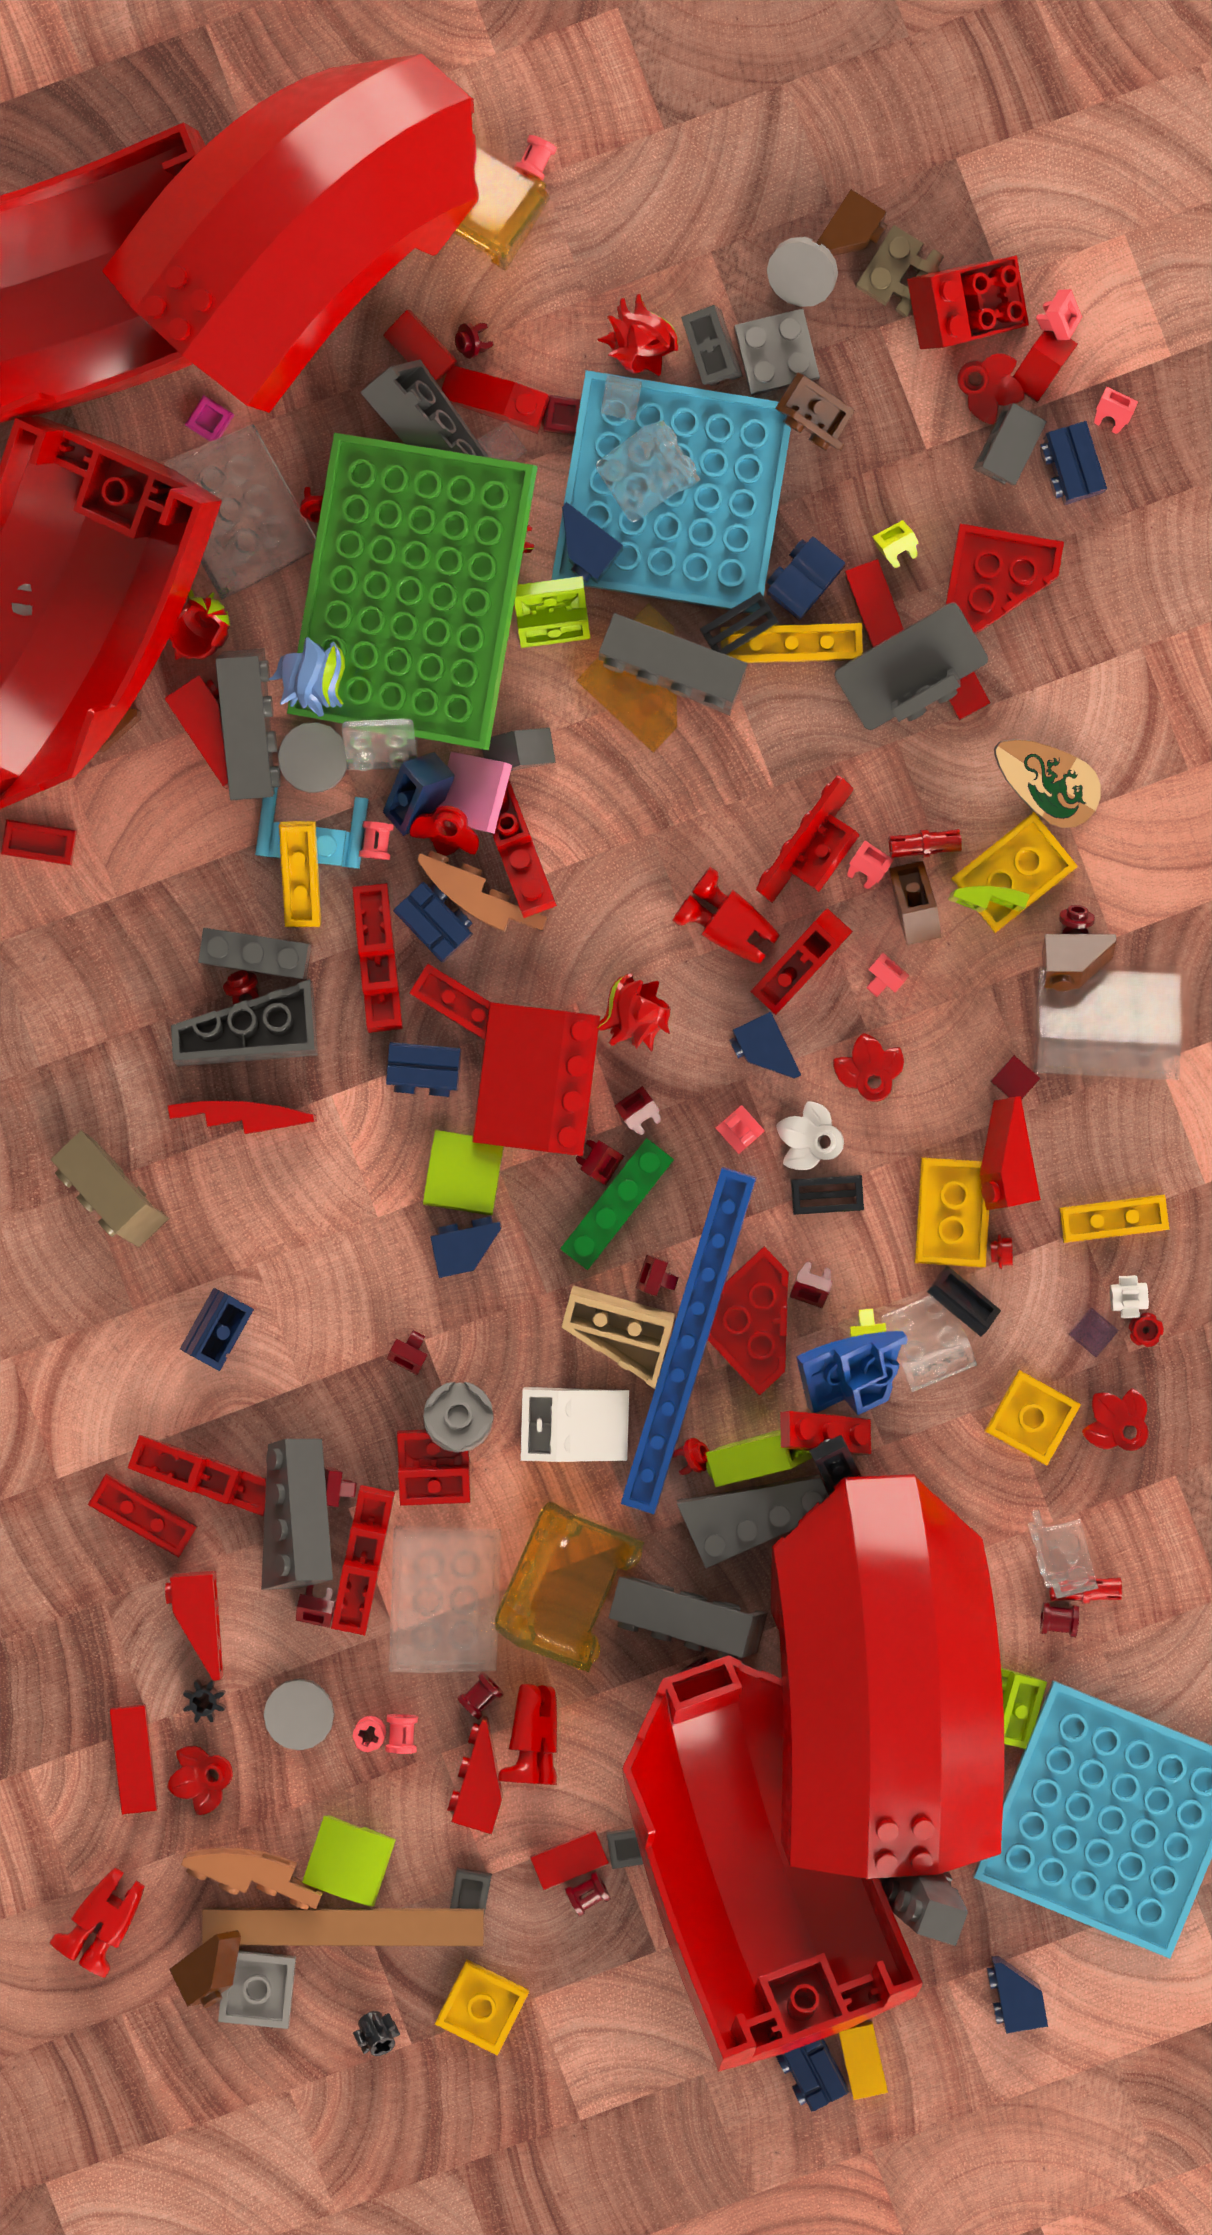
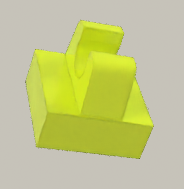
[872,520,918,568]
[850,1309,886,1337]

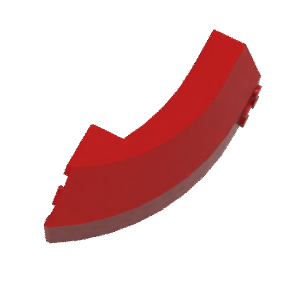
[102,54,479,413]
[0,122,205,423]
[0,416,222,809]
[771,1474,1004,1879]
[622,1655,923,2072]

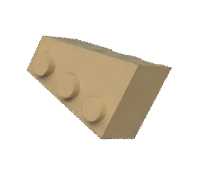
[561,1285,675,1389]

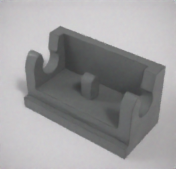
[681,305,743,386]
[973,403,1047,485]

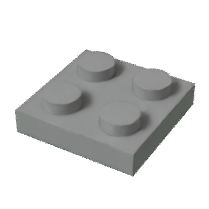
[734,308,820,396]
[218,1950,296,2029]

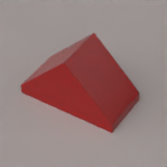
[1013,330,1078,403]

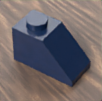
[562,502,623,583]
[383,752,455,836]
[729,1012,801,1079]

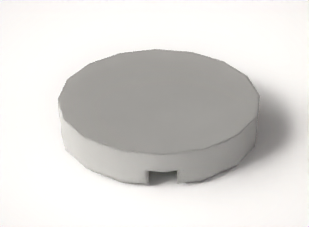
[767,237,838,307]
[278,722,349,793]
[423,1382,494,1452]
[264,1678,335,1750]

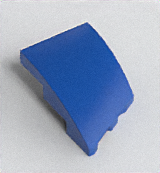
[796,1331,908,1415]

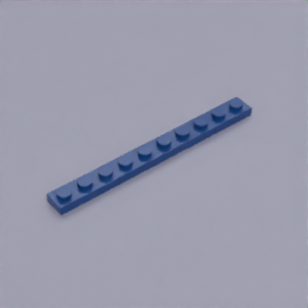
[621,1167,757,1514]

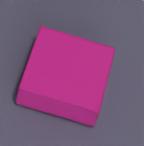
[185,395,234,445]

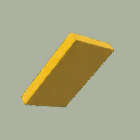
[951,812,1078,933]
[914,1157,989,1268]

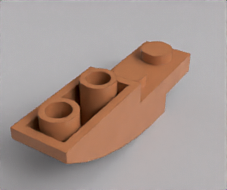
[417,850,548,932]
[181,1847,324,1910]

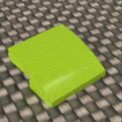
[514,576,591,648]
[948,886,1030,912]
[423,1130,504,1216]
[1001,1668,1047,1749]
[302,1815,396,1907]

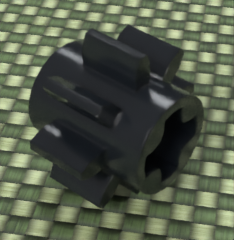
[183,1679,226,1723]
[353,2011,400,2056]

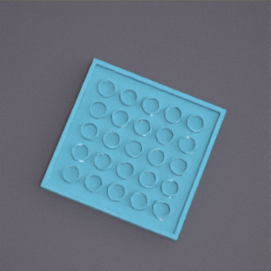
[552,370,791,614]
[973,1680,1212,1959]

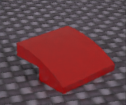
[397,1429,471,1506]

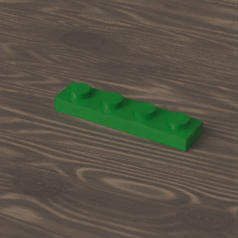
[560,1138,674,1271]

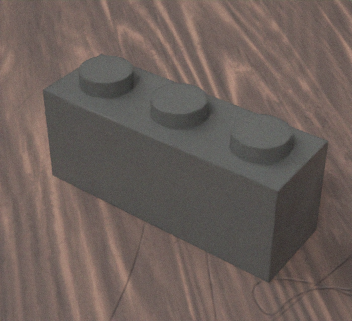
[198,928,312,980]

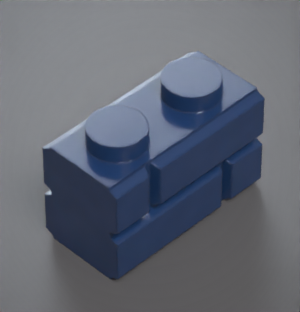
[1040,421,1107,505]
[393,882,473,963]
[386,1042,461,1097]
[180,1288,254,1371]
[776,2038,849,2112]

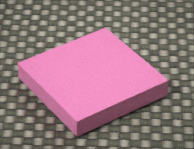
[436,752,512,833]

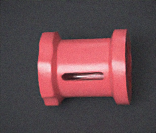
[514,135,557,182]
[359,821,394,860]
[385,1714,418,1754]
[353,1716,386,1752]

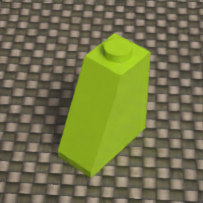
[706,1429,813,1487]

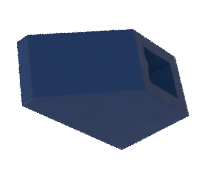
[430,1216,502,1278]
[987,1956,1048,2034]

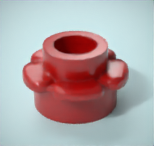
[991,1234,1013,1269]
[1129,1312,1164,1347]

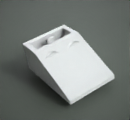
[521,1387,629,1462]

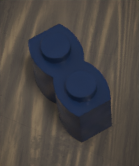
[767,536,845,621]

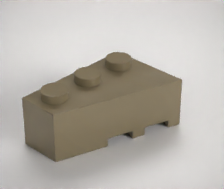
[50,1130,169,1247]

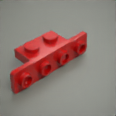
[756,775,860,903]

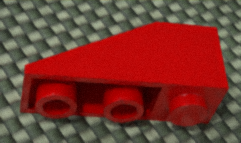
[447,1716,503,1834]

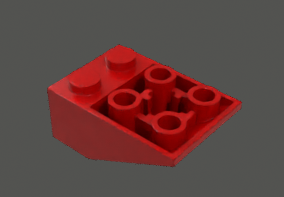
[907,255,1029,349]

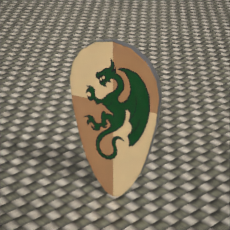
[994,739,1101,828]

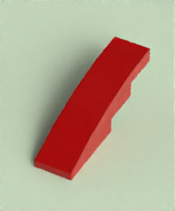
[352,883,403,1033]
[167,1101,317,1134]
[127,1435,266,1516]
[331,1485,395,1636]

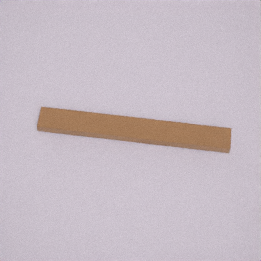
[202,1908,484,1946]

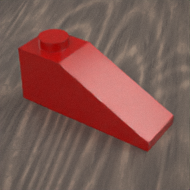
[441,365,549,434]
[164,675,229,789]
[750,908,853,1015]
[980,1096,1041,1210]
[165,1571,224,1681]

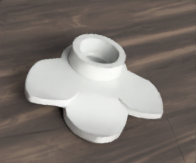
[776,1101,844,1170]

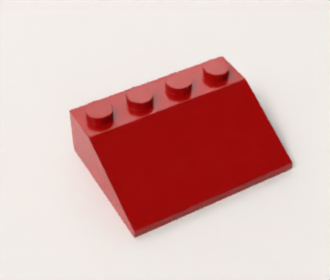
[472,1002,600,1156]

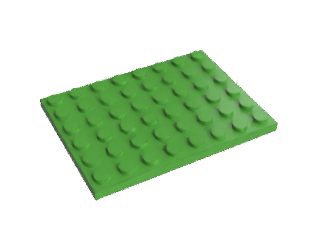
[287,433,538,750]

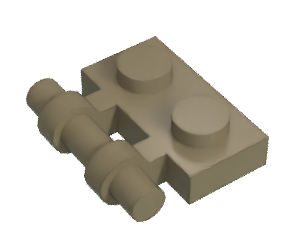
[856,225,944,317]

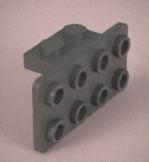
[835,602,988,730]

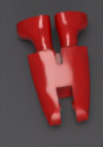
[672,866,780,964]
[498,1684,557,1785]
[49,1867,145,1978]

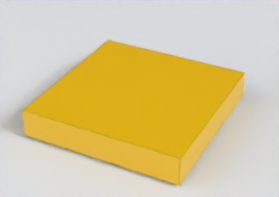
[984,1369,1081,1466]
[435,1959,529,2056]

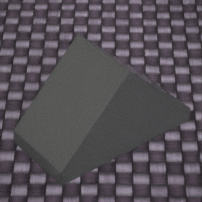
[482,728,556,771]

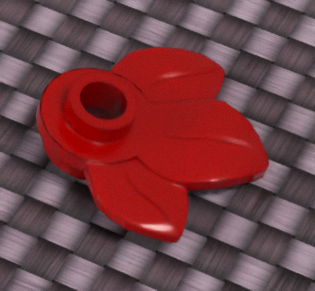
[957,353,1025,424]
[410,805,479,856]
[833,1033,904,1102]
[1082,1388,1149,1451]
[167,1746,233,1815]

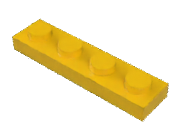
[720,623,863,663]

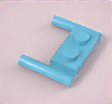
[255,787,369,869]

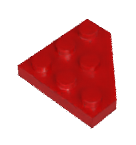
[945,523,1064,635]
[708,1246,789,1396]

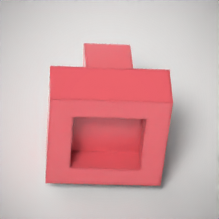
[1036,289,1082,340]
[1094,386,1138,434]
[847,841,894,889]
[866,953,909,997]
[716,1105,765,1154]

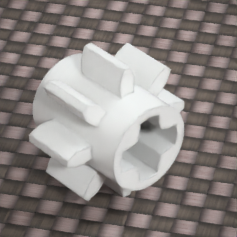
[1110,1275,1149,1318]

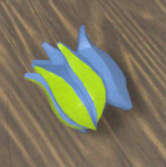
[269,637,345,717]

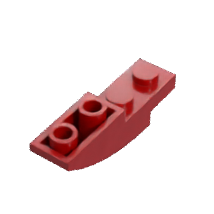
[492,779,557,918]

